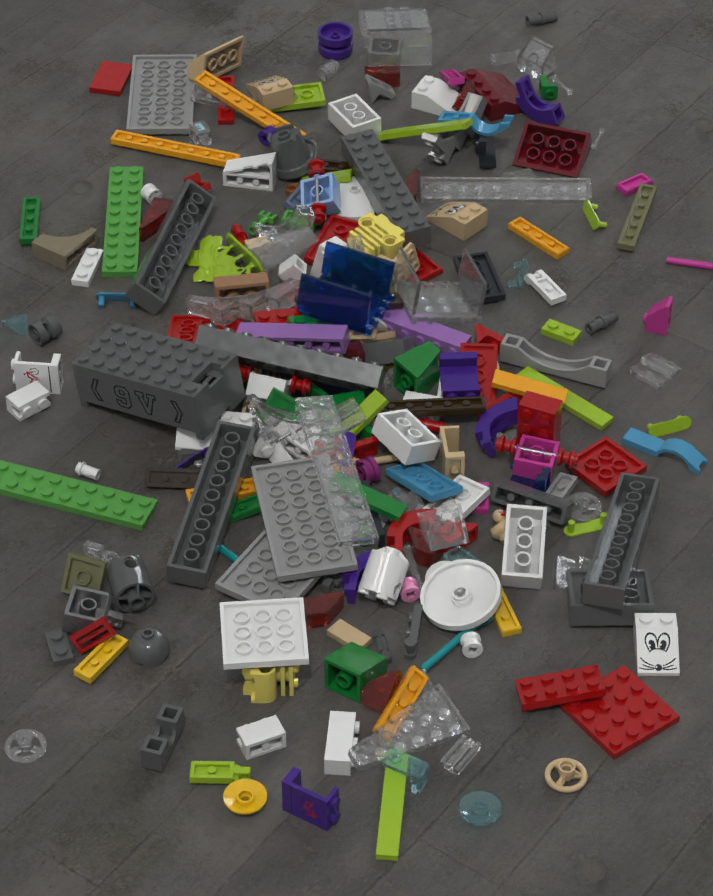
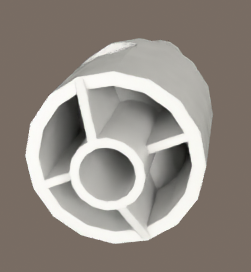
[358,546,410,606]

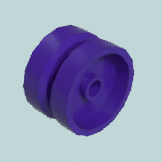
[318,22,353,60]

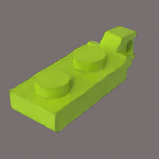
[189,761,251,784]

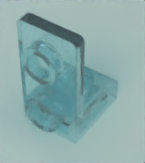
[382,748,430,795]

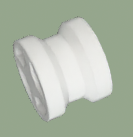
[141,183,162,205]
[460,632,483,658]

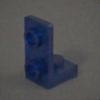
[510,467,551,492]

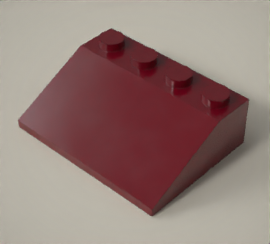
[460,68,523,122]
[512,120,592,179]

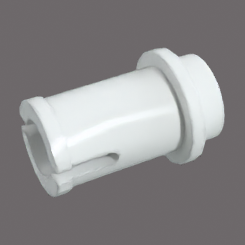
[75,462,101,481]

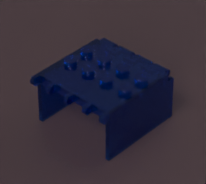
[296,241,396,335]

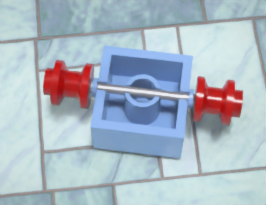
[300,158,341,225]

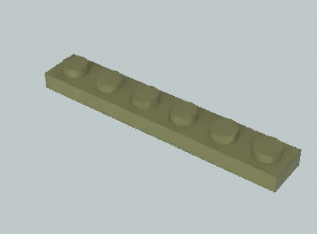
[617,183,657,252]

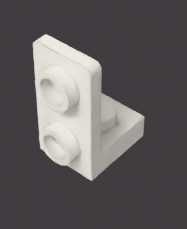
[252,437,293,463]

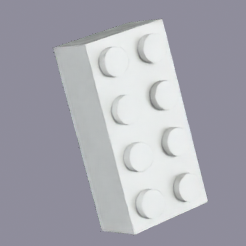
[500,504,547,589]

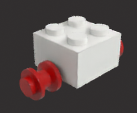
[239,362,312,402]

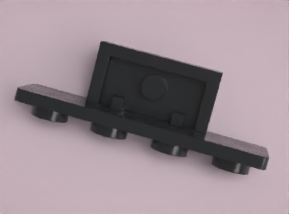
[474,131,496,169]

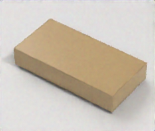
[327,619,372,648]

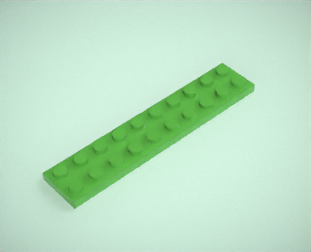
[102,166,144,278]
[0,460,158,531]

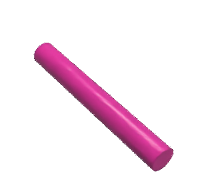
[666,257,713,270]

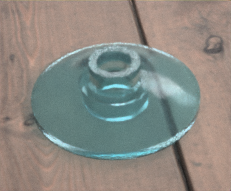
[458,790,503,826]

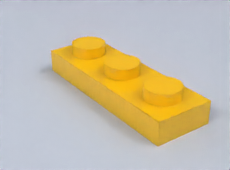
[73,634,129,684]

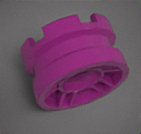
[354,455,381,484]

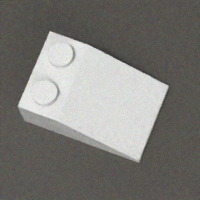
[411,75,465,116]

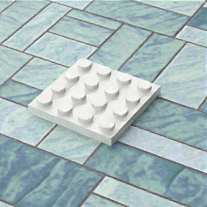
[220,597,309,670]

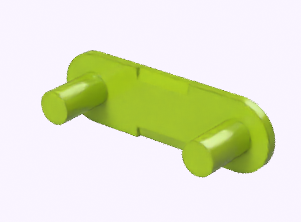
[583,200,607,230]
[647,415,692,437]
[563,512,607,537]

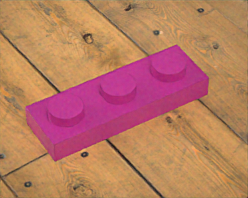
[439,69,465,87]

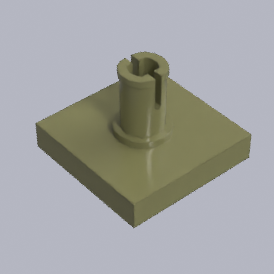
[61,552,108,594]

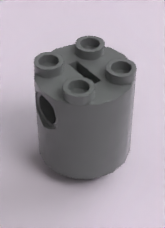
[106,555,155,613]

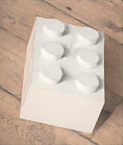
[328,94,381,136]
[372,409,441,465]

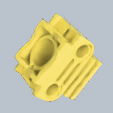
[349,212,405,276]
[242,665,300,703]

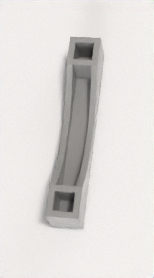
[500,333,612,388]

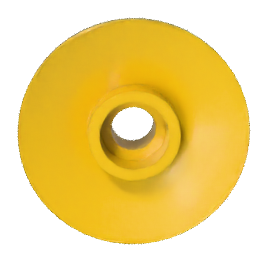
[223,779,267,815]

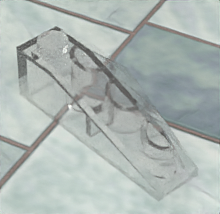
[245,227,319,274]

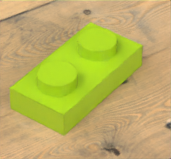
[541,319,582,346]

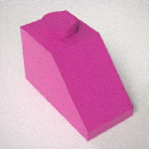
[643,296,673,336]

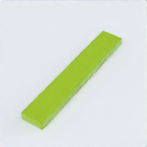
[377,118,474,141]
[516,366,614,431]
[376,752,409,861]

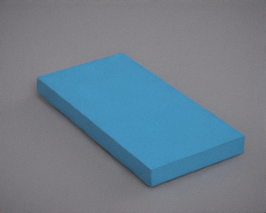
[386,462,463,502]

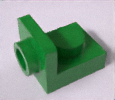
[539,75,558,100]

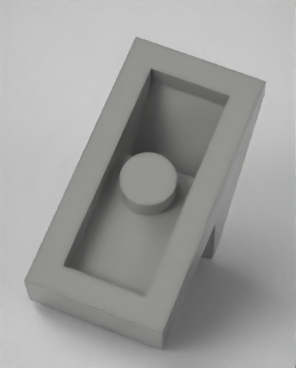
[365,74,396,103]

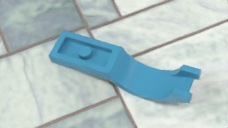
[438,111,514,136]
[622,427,708,475]

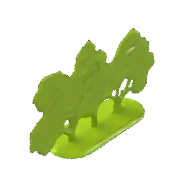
[185,232,264,282]

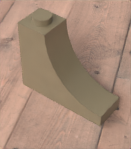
[31,227,98,270]

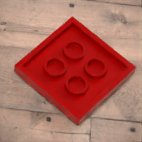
[565,436,647,497]

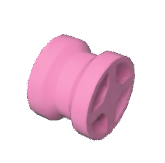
[400,577,421,603]

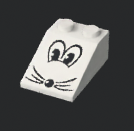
[633,613,680,676]

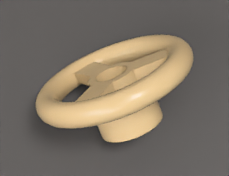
[544,758,588,793]

